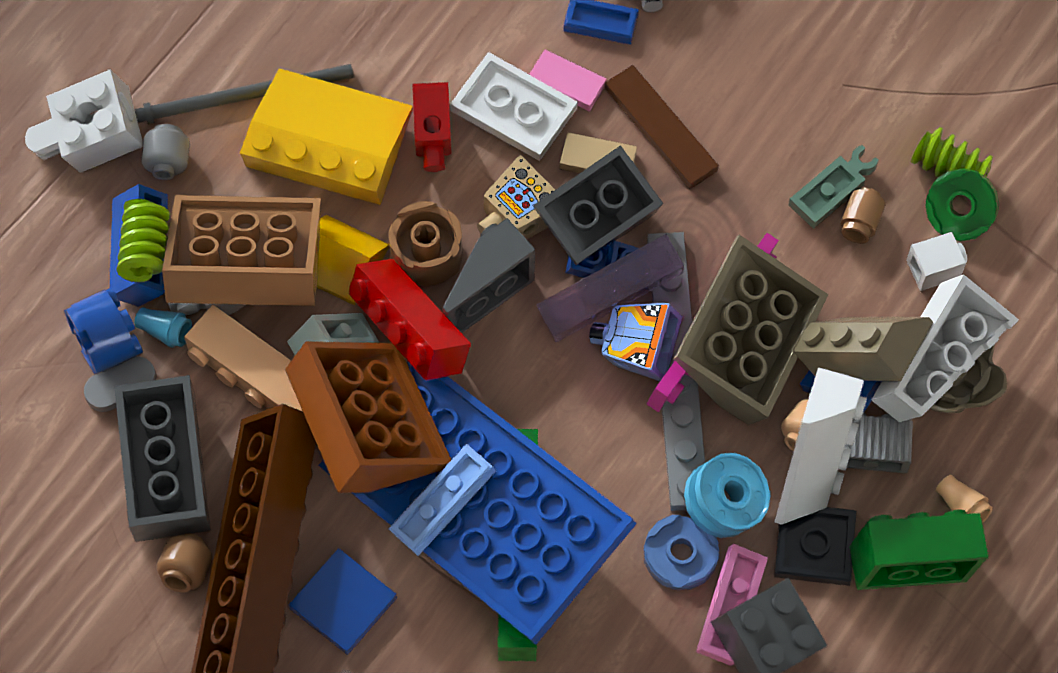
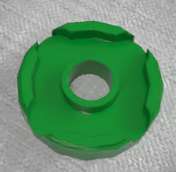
[925,168,999,241]

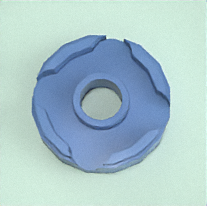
[643,515,719,590]

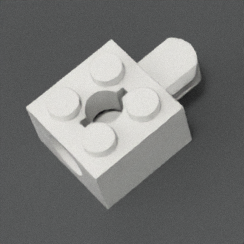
[25,70,143,173]

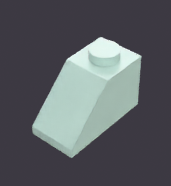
[287,313,379,355]

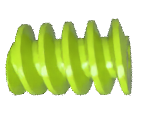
[911,127,993,178]
[116,199,170,282]

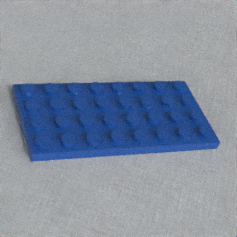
[318,361,637,645]

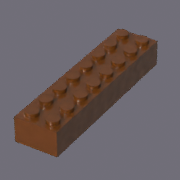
[191,404,317,673]

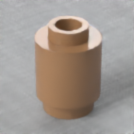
[841,188,886,244]

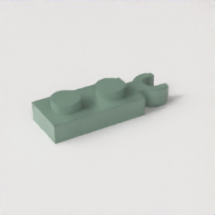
[788,145,879,229]

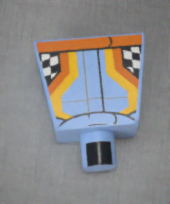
[589,303,683,381]

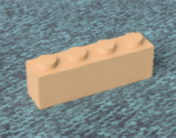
[184,304,302,411]

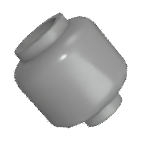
[141,124,190,180]

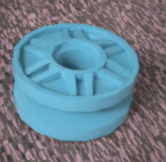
[684,453,771,538]

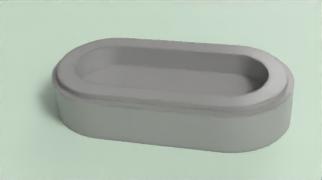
[84,357,156,412]

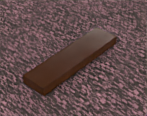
[605,65,719,189]

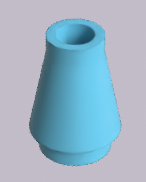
[134,307,192,348]

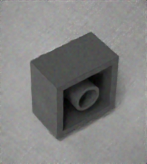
[711,577,828,673]

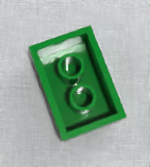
[849,510,989,590]

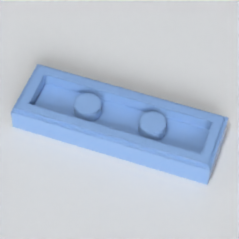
[389,444,496,556]

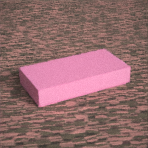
[529,50,606,112]

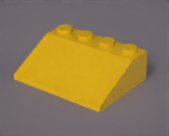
[240,68,413,205]

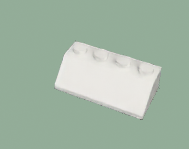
[775,367,867,524]

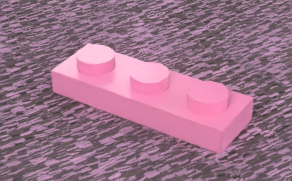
[696,544,768,666]

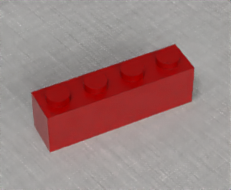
[348,259,471,380]

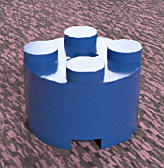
[64,287,143,374]

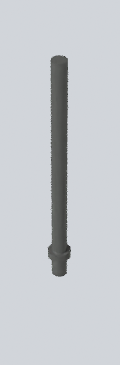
[134,64,354,124]

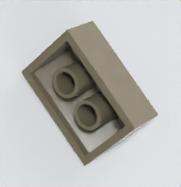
[793,317,933,381]

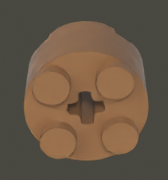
[388,201,463,286]

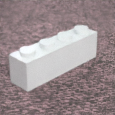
[871,274,1019,422]

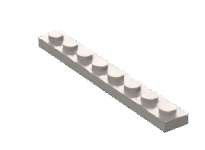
[647,232,705,511]

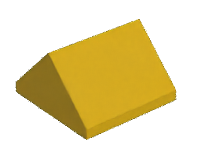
[317,215,390,305]

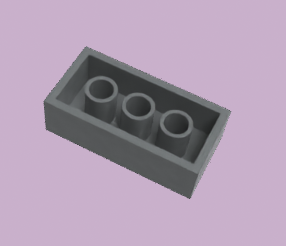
[114,375,211,542]

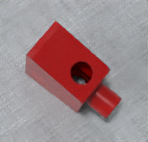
[412,82,452,172]

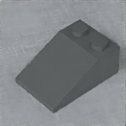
[533,145,664,265]
[443,218,535,333]

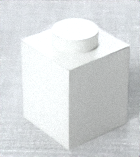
[906,232,967,291]

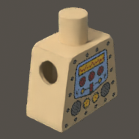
[477,155,555,239]

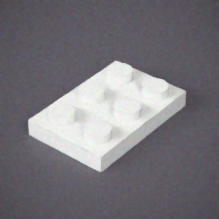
[450,52,578,161]

